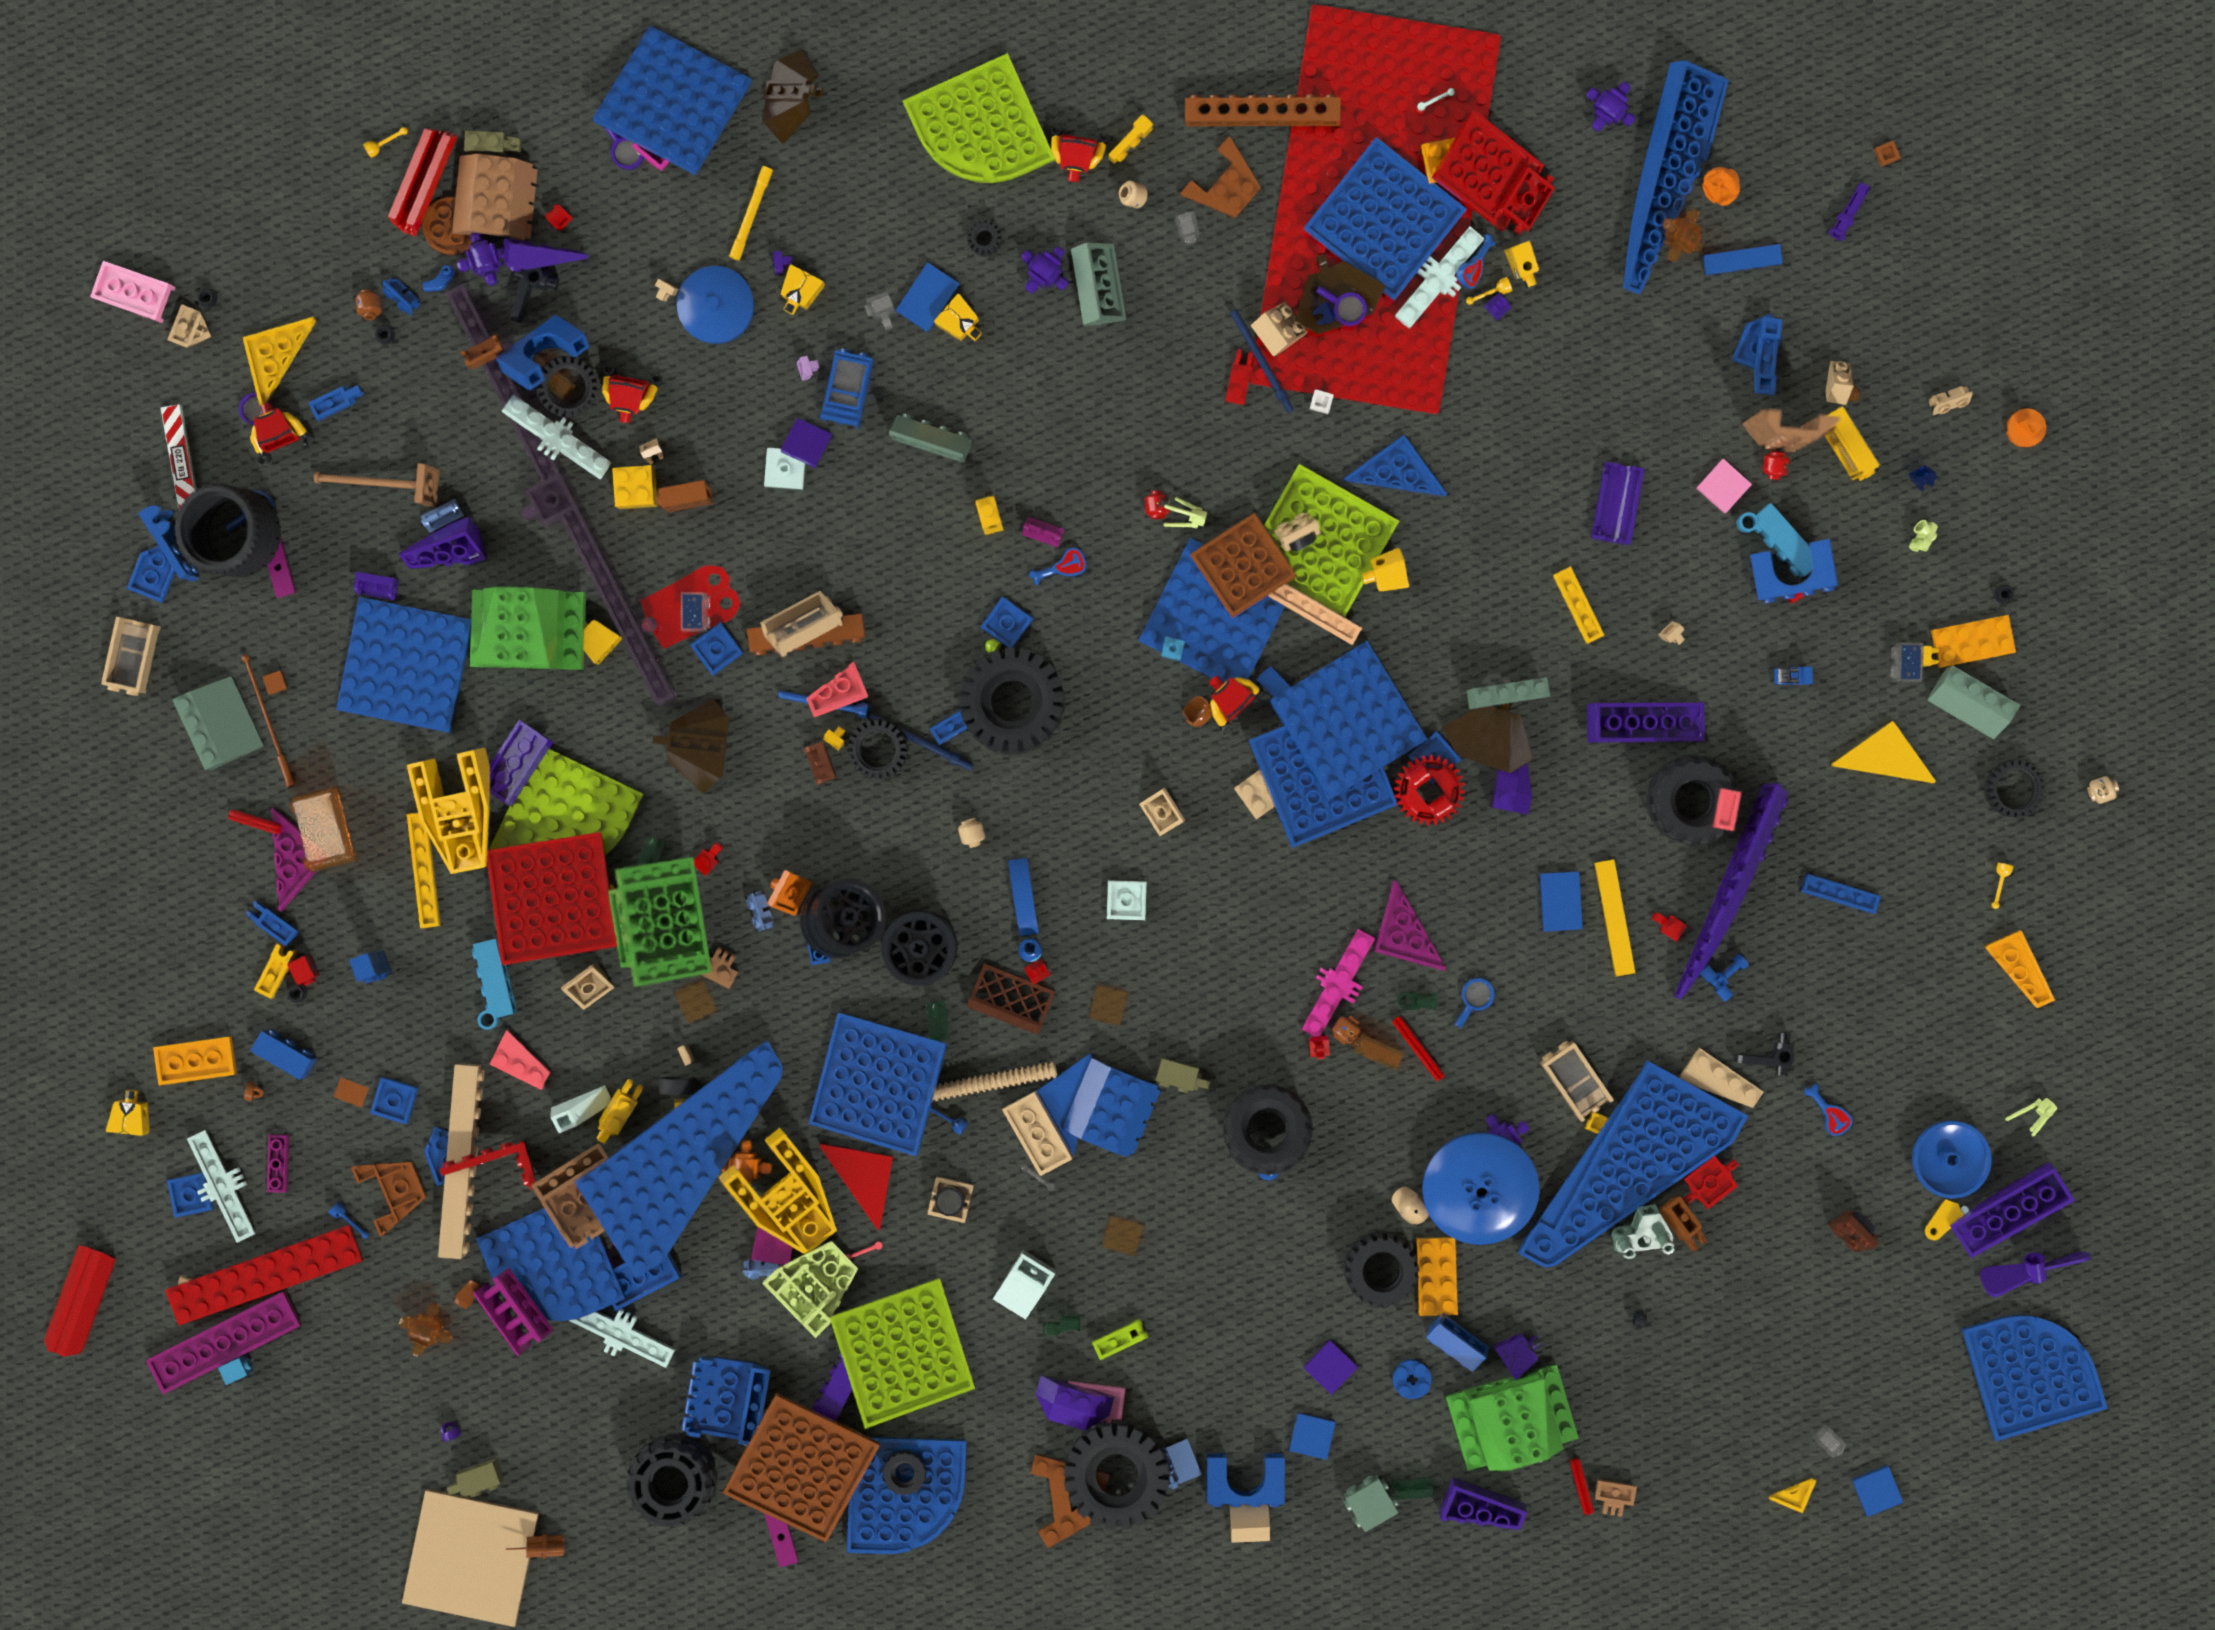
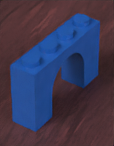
[496,315,589,390]
[1750,539,1839,604]
[1207,1453,1285,1507]

